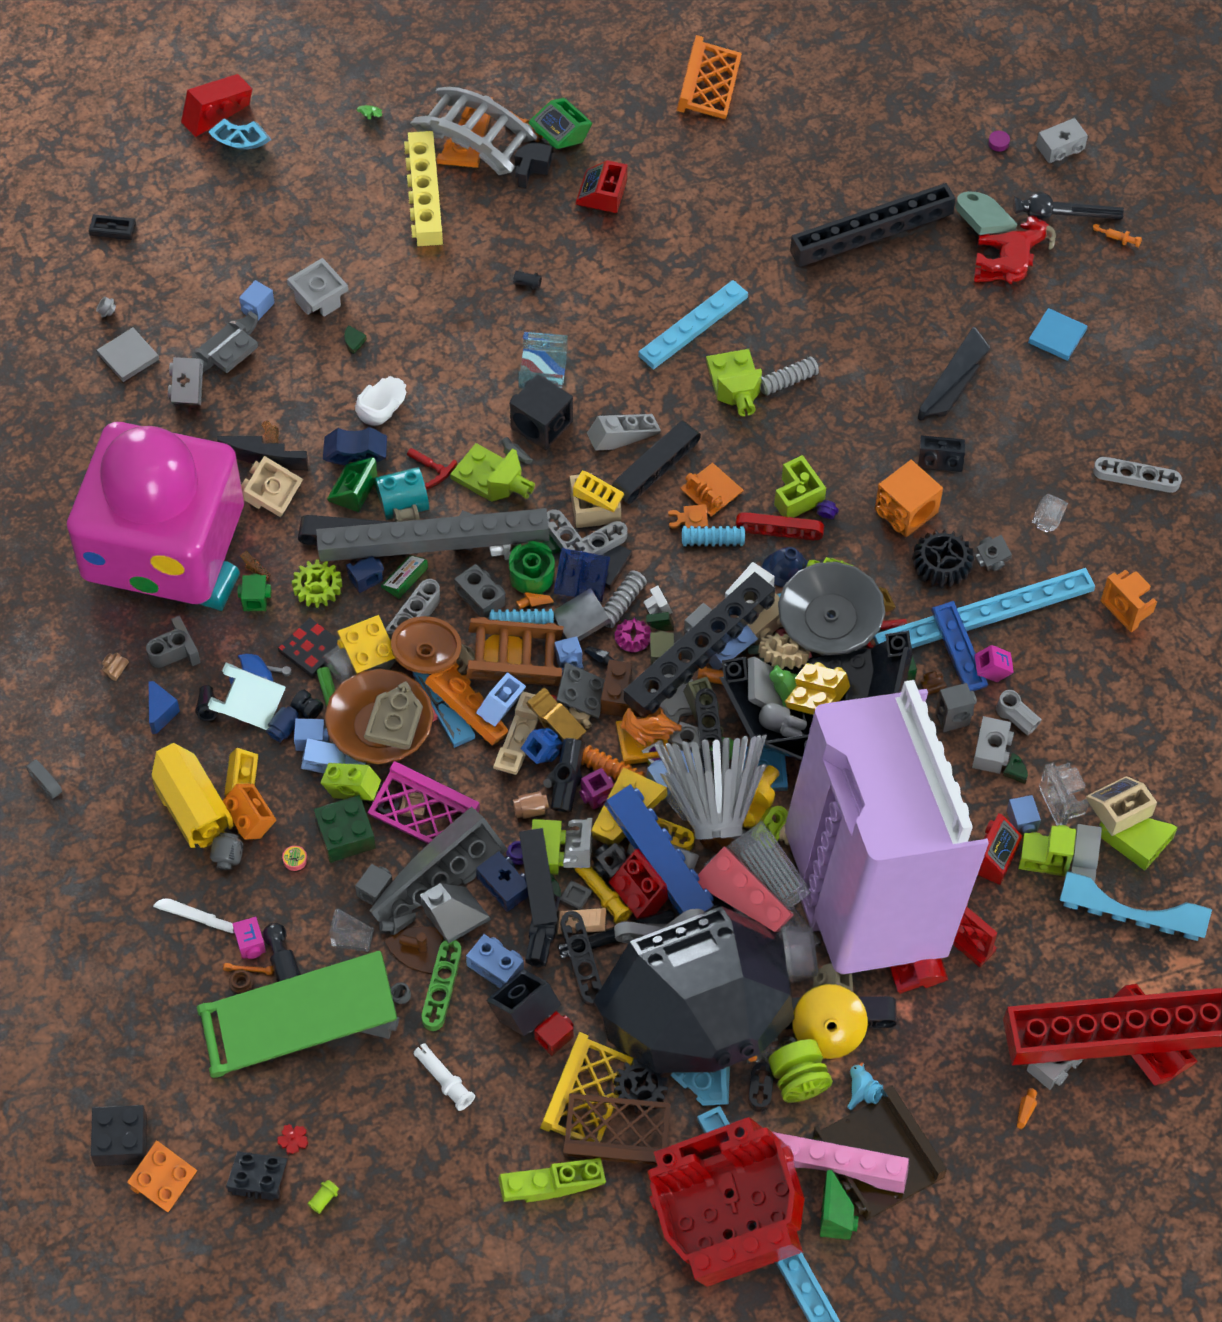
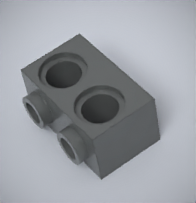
[454,564,506,618]

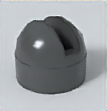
[391,982,411,1004]

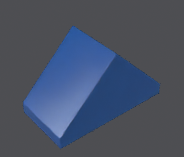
[149,681,180,734]

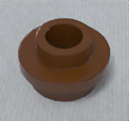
[229,970,254,994]

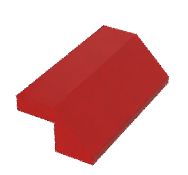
[1112,983,1198,1086]

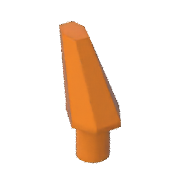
[515,593,554,610]
[1017,1088,1037,1129]

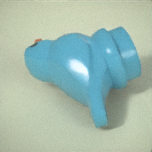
[847,1063,884,1110]

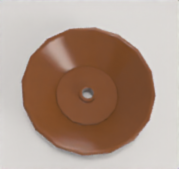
[325,669,434,765]

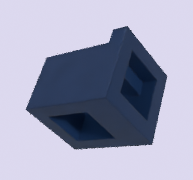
[346,556,384,593]

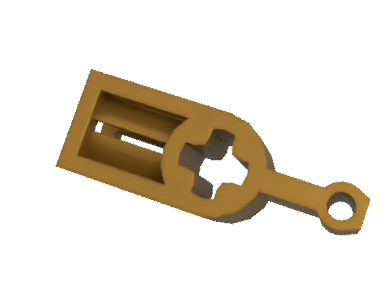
[526,688,586,747]

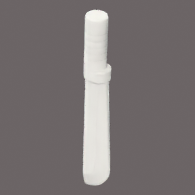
[153,899,234,933]

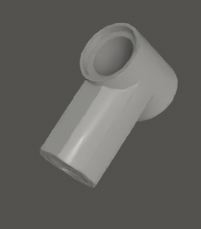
[996,690,1042,735]

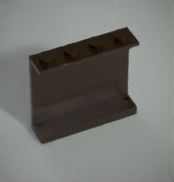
[812,1085,947,1221]

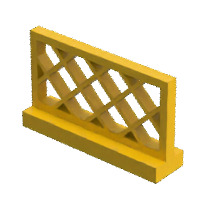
[540,1032,633,1142]

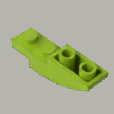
[498,1158,606,1203]

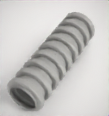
[760,356,819,396]
[603,570,647,628]

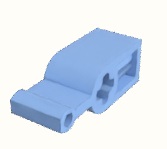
[301,738,366,773]

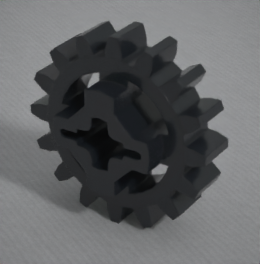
[613,1059,668,1114]

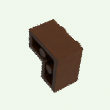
[601,660,651,718]

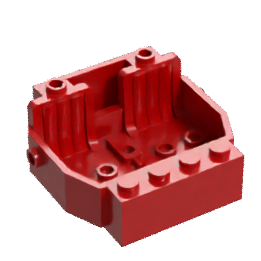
[647,1117,805,1287]

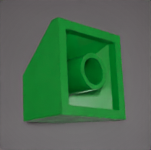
[820,1170,858,1240]

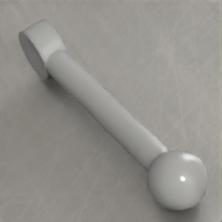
[267,666,291,676]

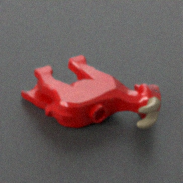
[974,216,1056,284]

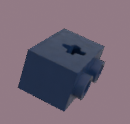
[476,851,529,912]

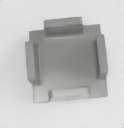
[287,258,349,317]

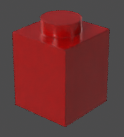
[534,1011,574,1056]

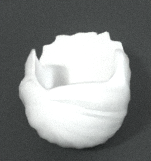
[355,376,406,426]

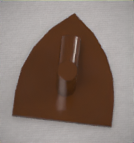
[384,926,444,974]

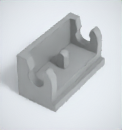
[563,818,593,868]

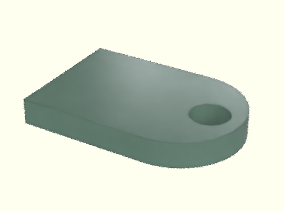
[955,192,1017,235]

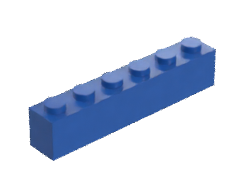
[604,784,714,915]

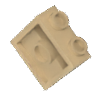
[241,456,303,517]

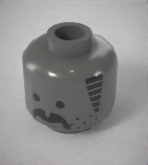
[210,833,243,870]

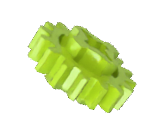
[292,559,343,608]

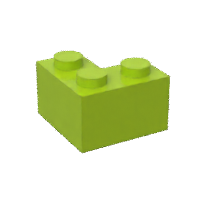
[774,455,826,518]
[1018,825,1076,876]

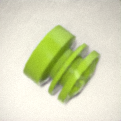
[768,1039,833,1103]

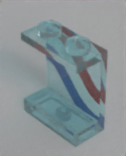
[518,332,568,389]

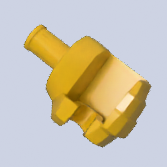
[742,765,780,828]

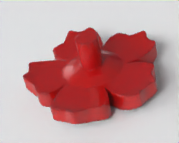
[277,1124,308,1155]

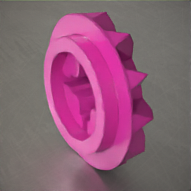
[615,617,651,652]

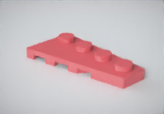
[698,846,794,933]

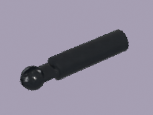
[263,923,301,982]

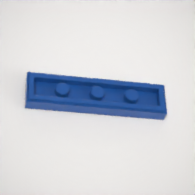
[931,601,988,691]

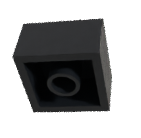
[486,969,562,1036]
[91,1105,147,1167]

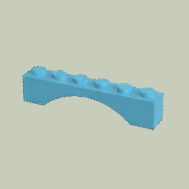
[1060,871,1212,941]

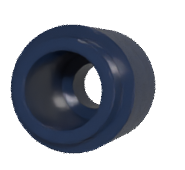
[266,706,299,742]

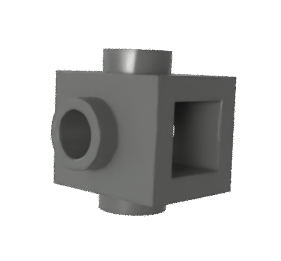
[975,535,1012,571]

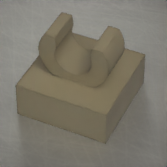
[456,644,475,674]

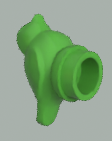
[770,665,797,707]

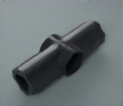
[550,738,585,813]
[525,894,560,968]

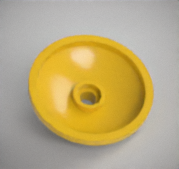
[792,984,868,1059]

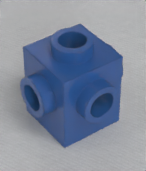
[520,728,563,764]

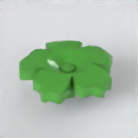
[357,105,382,119]

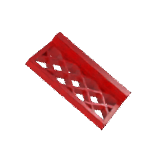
[953,906,997,967]

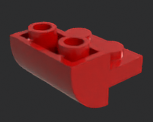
[890,958,948,994]

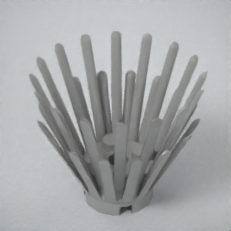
[654,735,766,839]

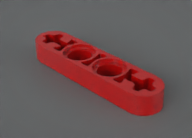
[735,512,824,540]

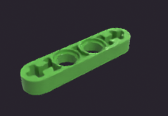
[422,940,462,1031]

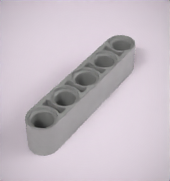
[369,579,440,670]

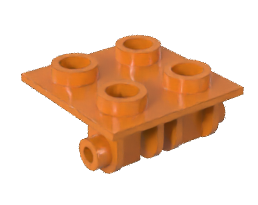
[680,462,744,517]
[127,1140,197,1213]

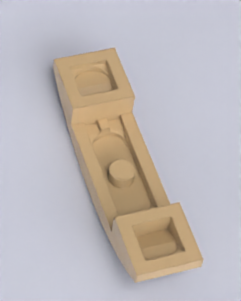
[493,691,539,775]

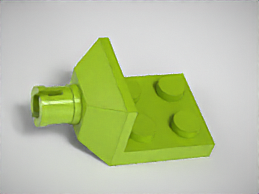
[706,349,762,417]
[450,443,535,502]

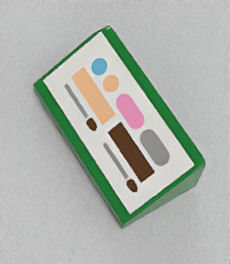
[381,555,428,599]

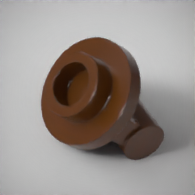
[920,671,947,696]

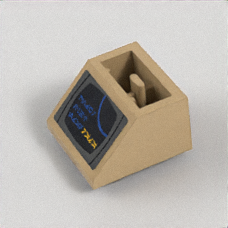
[1086,776,1157,836]

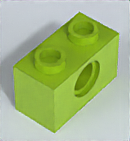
[321,763,381,801]

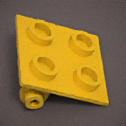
[337,615,395,674]

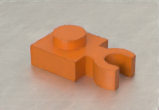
[668,504,708,529]

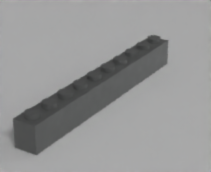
[316,508,549,562]

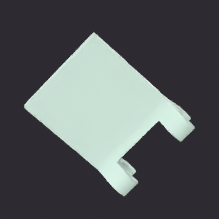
[207,662,286,730]

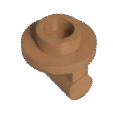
[102,652,129,681]

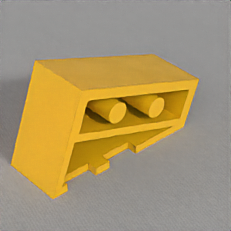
[591,767,668,846]

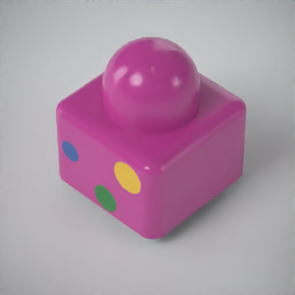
[67,422,244,604]

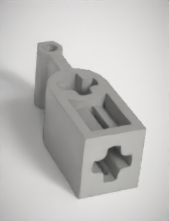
[1071,824,1102,882]

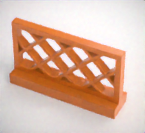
[676,35,742,119]

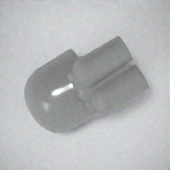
[759,703,807,738]

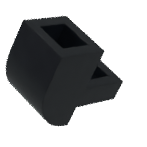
[515,143,553,188]

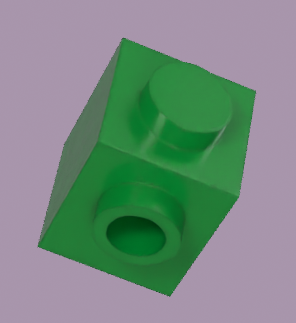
[238,574,272,611]

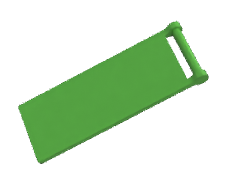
[197,951,397,1078]

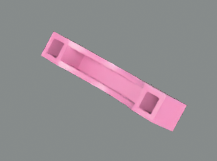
[773,1132,909,1193]

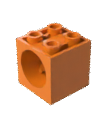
[875,459,943,537]

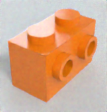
[223,784,276,839]

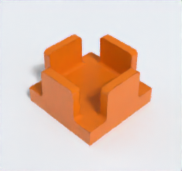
[1100,570,1157,632]

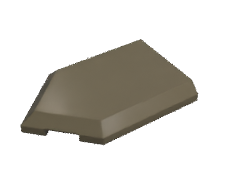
[364,681,423,750]

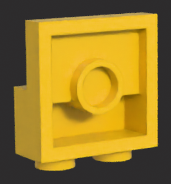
[785,662,851,715]

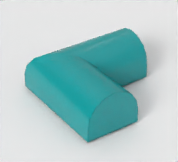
[200,561,240,611]

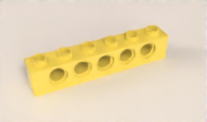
[404,131,443,246]

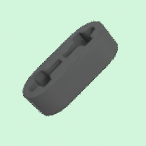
[25,759,62,799]

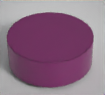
[988,131,1010,152]

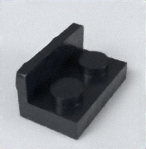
[918,435,965,472]

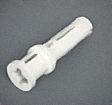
[414,1043,475,1111]

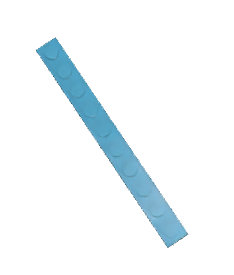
[873,568,1095,648]
[697,1106,840,1322]

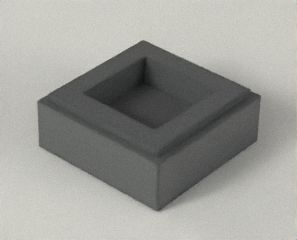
[560,880,592,910]

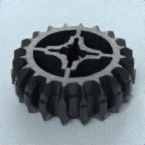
[912,529,974,588]

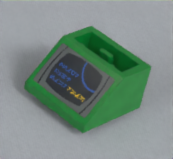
[528,98,592,149]

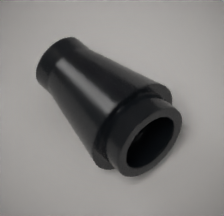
[195,685,218,721]

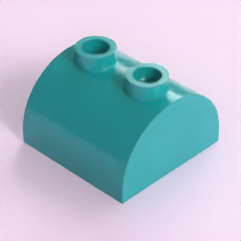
[374,467,430,520]

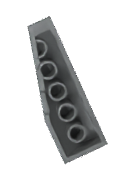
[369,806,508,923]

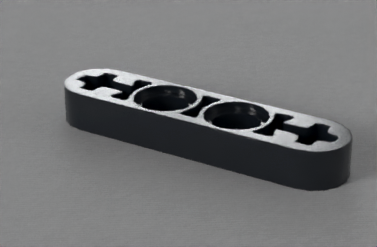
[560,911,602,1005]

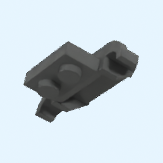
[192,311,258,373]

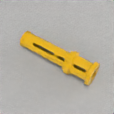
[574,866,632,924]

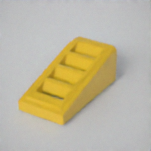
[573,470,624,512]

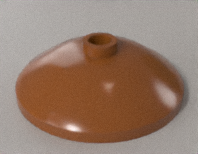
[391,616,461,674]

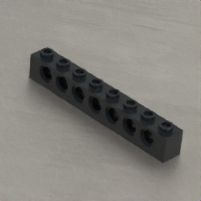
[790,183,956,267]
[623,572,775,718]

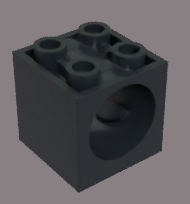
[509,374,573,451]

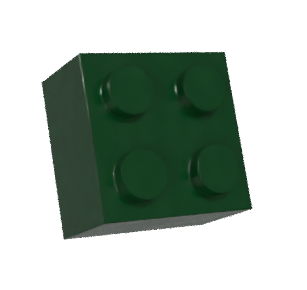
[313,795,376,863]

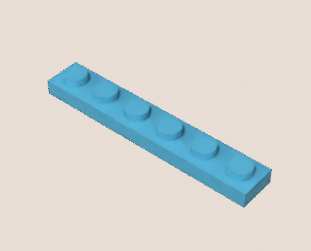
[638,280,748,370]

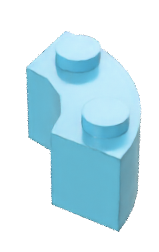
[209,118,271,149]

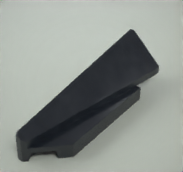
[918,327,990,421]

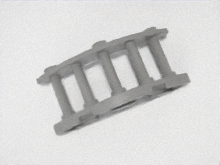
[411,87,538,175]

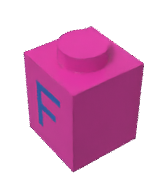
[975,645,1014,682]
[232,917,266,959]

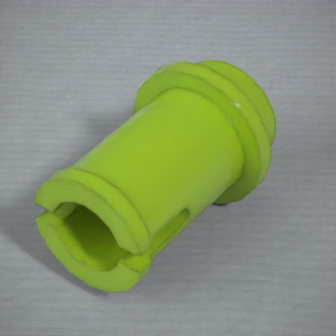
[307,1179,339,1214]

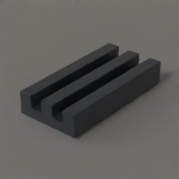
[89,214,136,240]

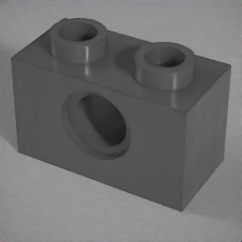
[935,683,977,732]

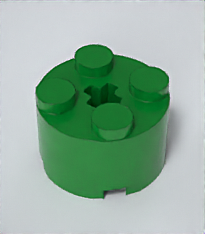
[509,541,555,595]

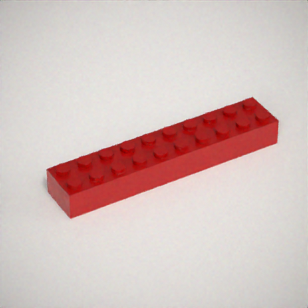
[1003,988,1222,1066]

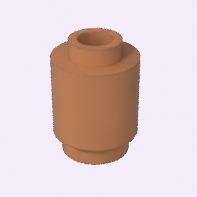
[512,791,549,819]

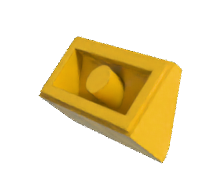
[224,748,258,796]

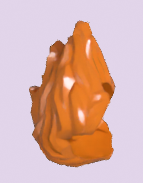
[620,707,682,747]

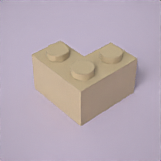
[570,473,621,528]

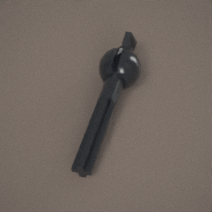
[1013,192,1124,221]

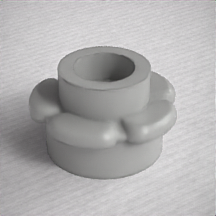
[96,297,116,317]

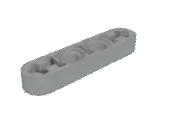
[1093,457,1182,493]

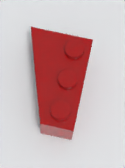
[181,74,253,137]

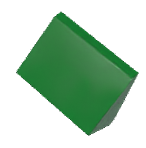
[327,457,378,512]

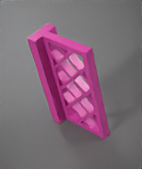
[367,761,480,844]

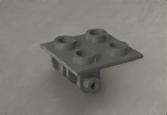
[556,662,605,719]

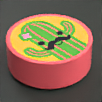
[282,846,307,871]

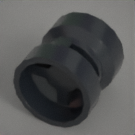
[290,689,324,719]

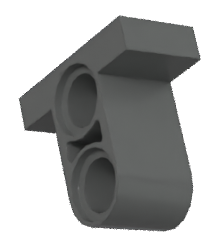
[146,615,201,668]

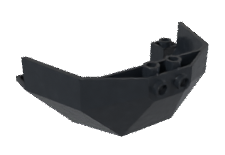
[719,630,913,762]
[593,906,795,1073]

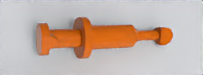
[1093,224,1142,248]

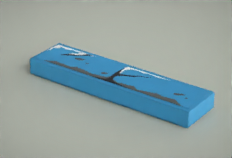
[412,671,475,748]

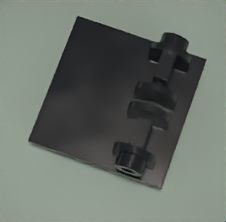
[226,1151,288,1201]

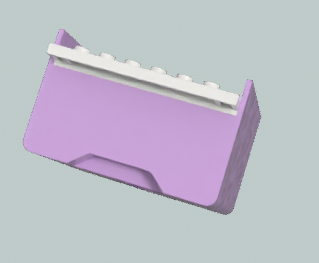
[785,680,989,974]

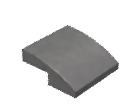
[553,588,611,641]

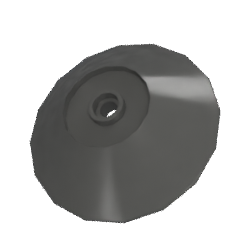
[778,562,885,656]

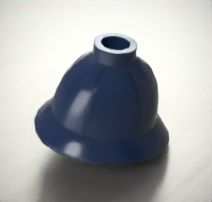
[762,547,808,587]

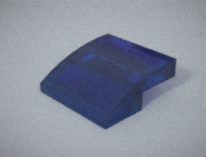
[554,548,610,602]

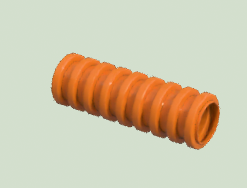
[581,745,645,781]

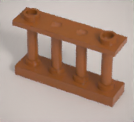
[466,617,564,686]

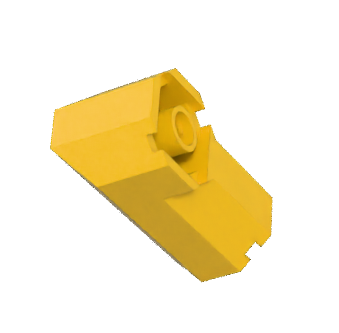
[151,743,234,848]

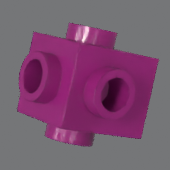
[579,768,615,810]

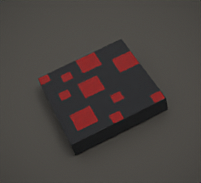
[278,618,343,678]

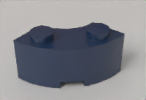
[323,427,387,465]

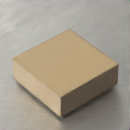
[400,792,428,819]

